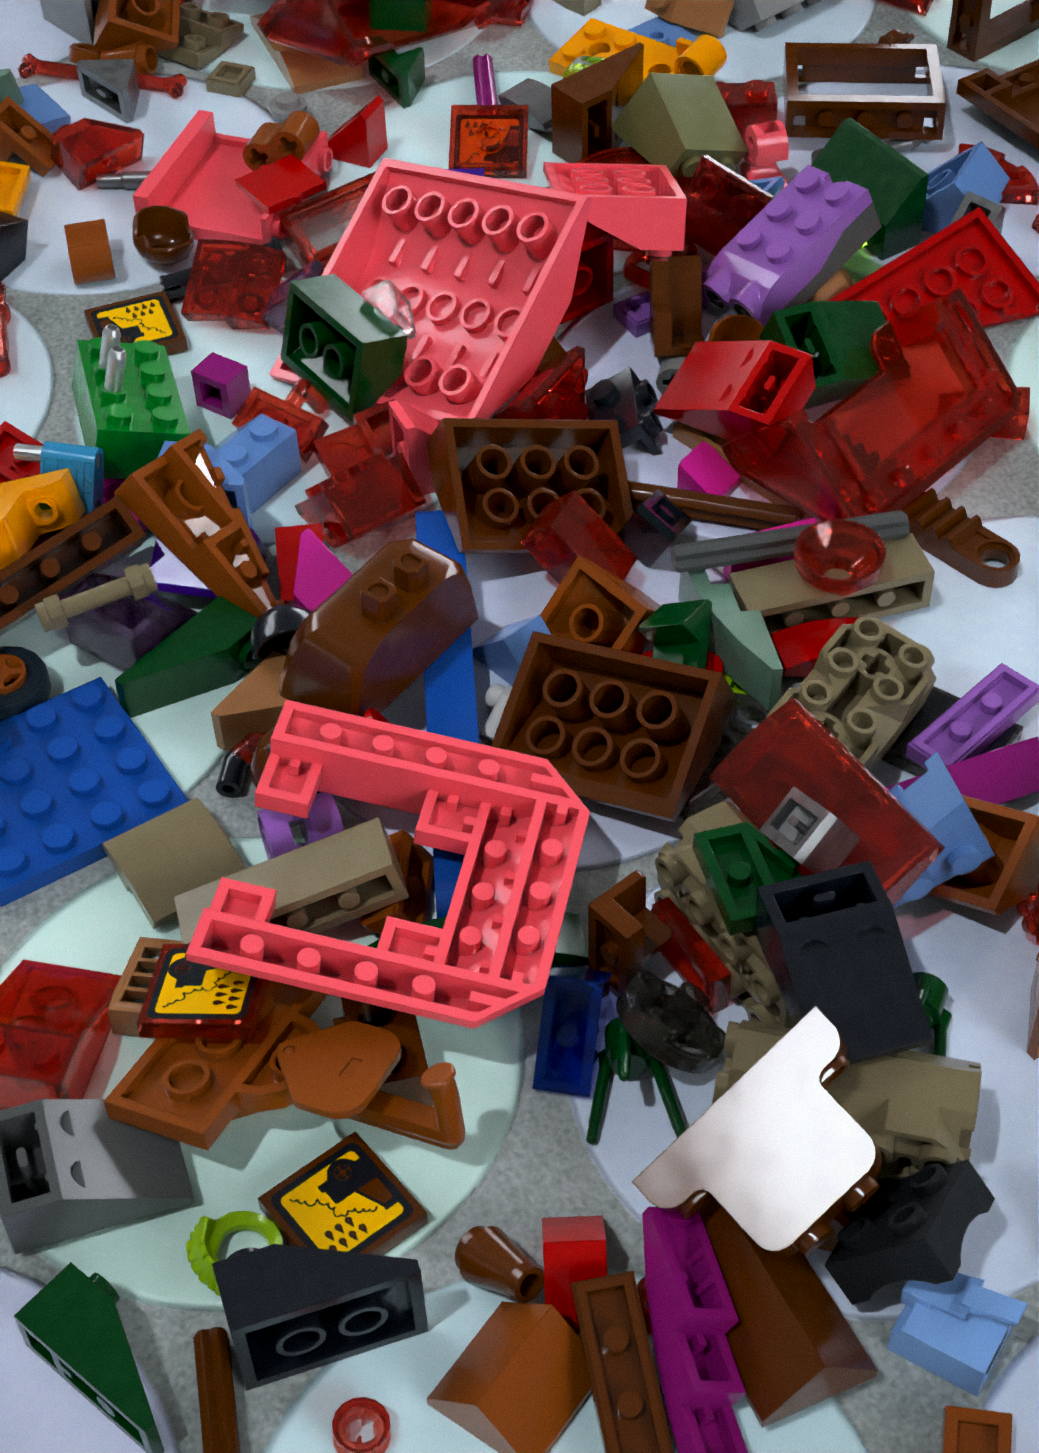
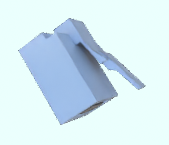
[887,1272,1028,1397]

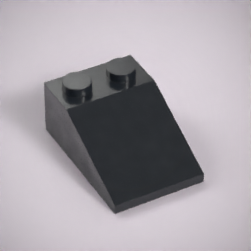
[212,1244,428,1391]

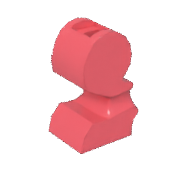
[740,120,789,191]

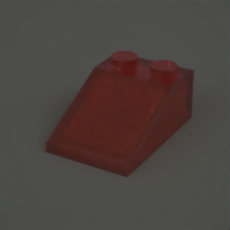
[0,959,122,1110]

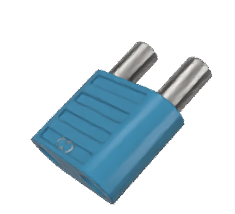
[13,441,104,519]

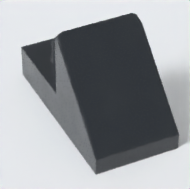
[615,489,693,567]

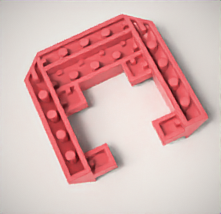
[186,700,590,1029]

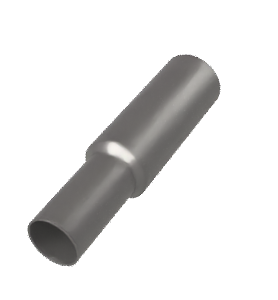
[96,171,151,189]

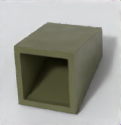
[612,72,748,177]

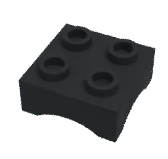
[824,1159,995,1305]

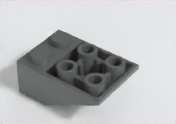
[0,1099,195,1255]

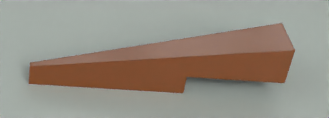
[113,429,285,618]

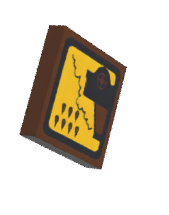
[84,291,188,355]
[258,1131,428,1256]

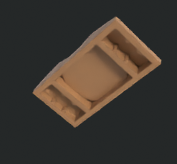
[250,0,365,94]

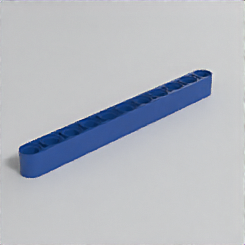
[415,510,479,918]

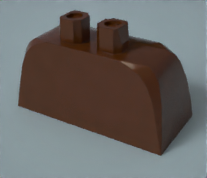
[279,538,478,717]

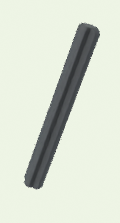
[671,510,909,573]

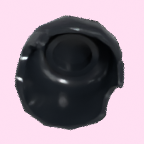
[250,603,312,663]

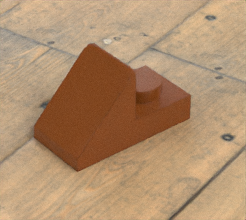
[0,96,69,177]

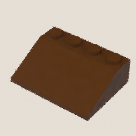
[426,418,633,554]
[491,631,736,822]

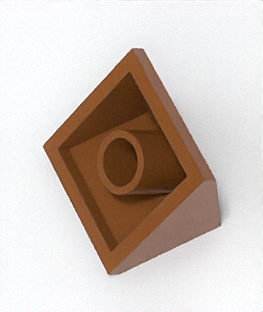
[427,1302,592,1453]

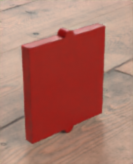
[235,154,327,215]

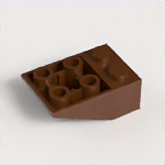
[551,42,644,163]

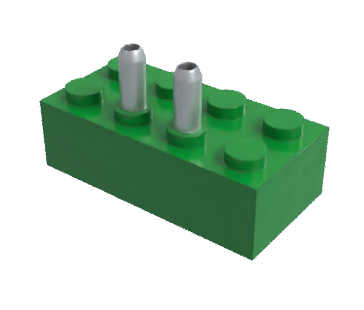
[72,324,191,479]

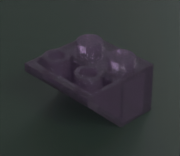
[61,572,198,672]

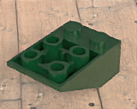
[759,301,910,410]

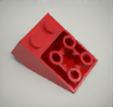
[654,340,816,457]

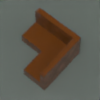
[649,254,705,357]

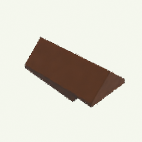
[699,1197,878,1428]

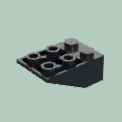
[754,860,933,1065]

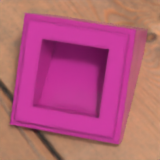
[677,441,741,496]

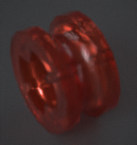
[332,1397,391,1453]

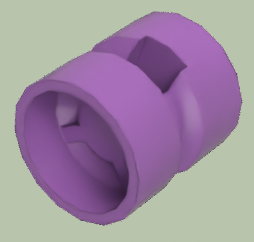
[257,792,344,860]

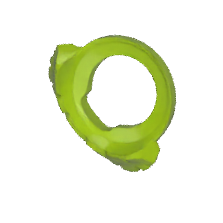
[186,1211,283,1296]

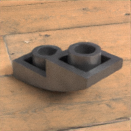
[498,78,552,133]

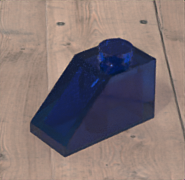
[532,964,612,1097]

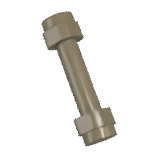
[34,563,158,633]

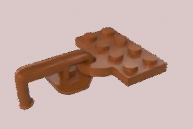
[104,977,466,1151]

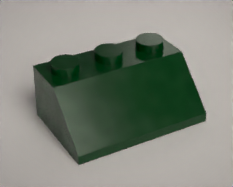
[811,117,929,261]
[280,274,408,422]

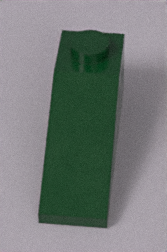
[114,596,260,718]
[14,1262,165,1453]

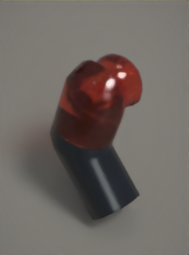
[216,731,265,798]

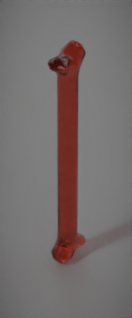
[18,53,187,99]

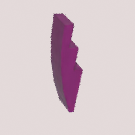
[642,1206,748,1453]

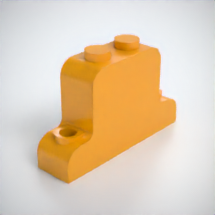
[0,468,86,570]

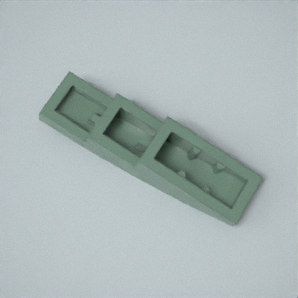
[678,569,783,711]

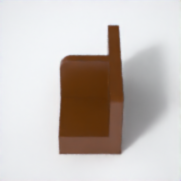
[588,870,672,1006]

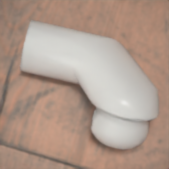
[479,683,512,746]

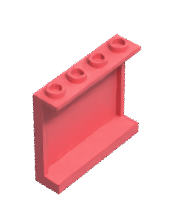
[132,110,333,249]

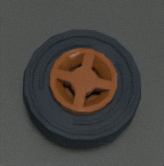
[0,646,51,721]

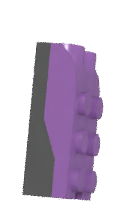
[702,165,882,326]

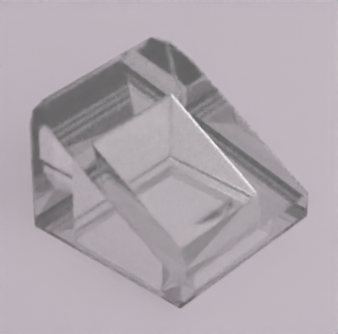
[362,279,416,339]

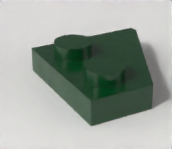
[692,822,803,935]

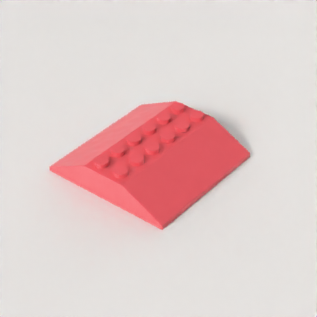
[269,158,591,421]

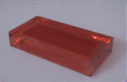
[651,897,732,1015]

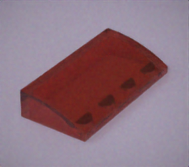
[709,698,945,906]

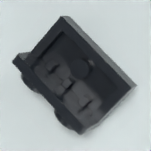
[585,367,663,454]

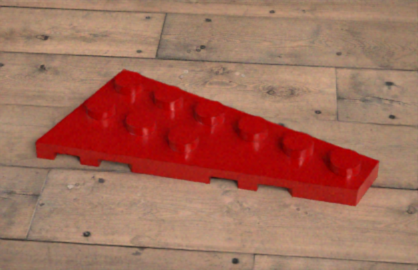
[828,207,1039,348]

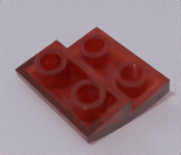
[181,239,287,329]

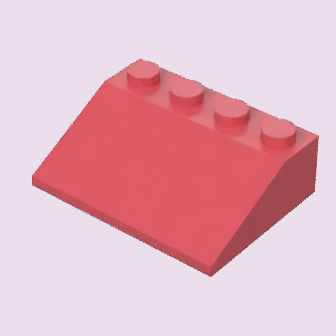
[543,162,687,257]

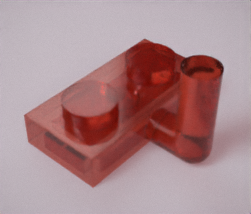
[231,378,329,464]

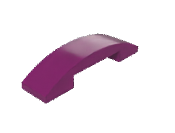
[849,737,1039,822]

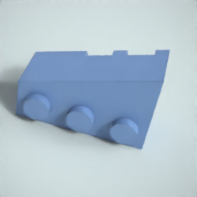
[838,752,995,909]

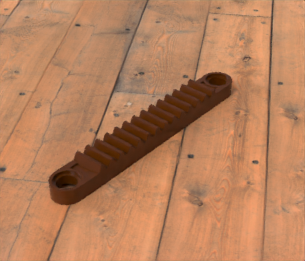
[777,412,1020,588]

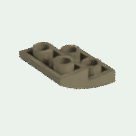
[156,2,244,69]
[102,798,246,929]

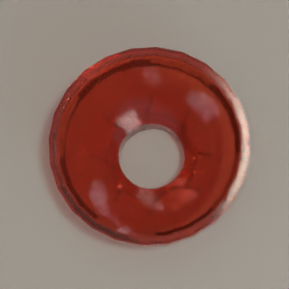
[794,519,886,596]

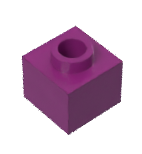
[191,352,252,419]

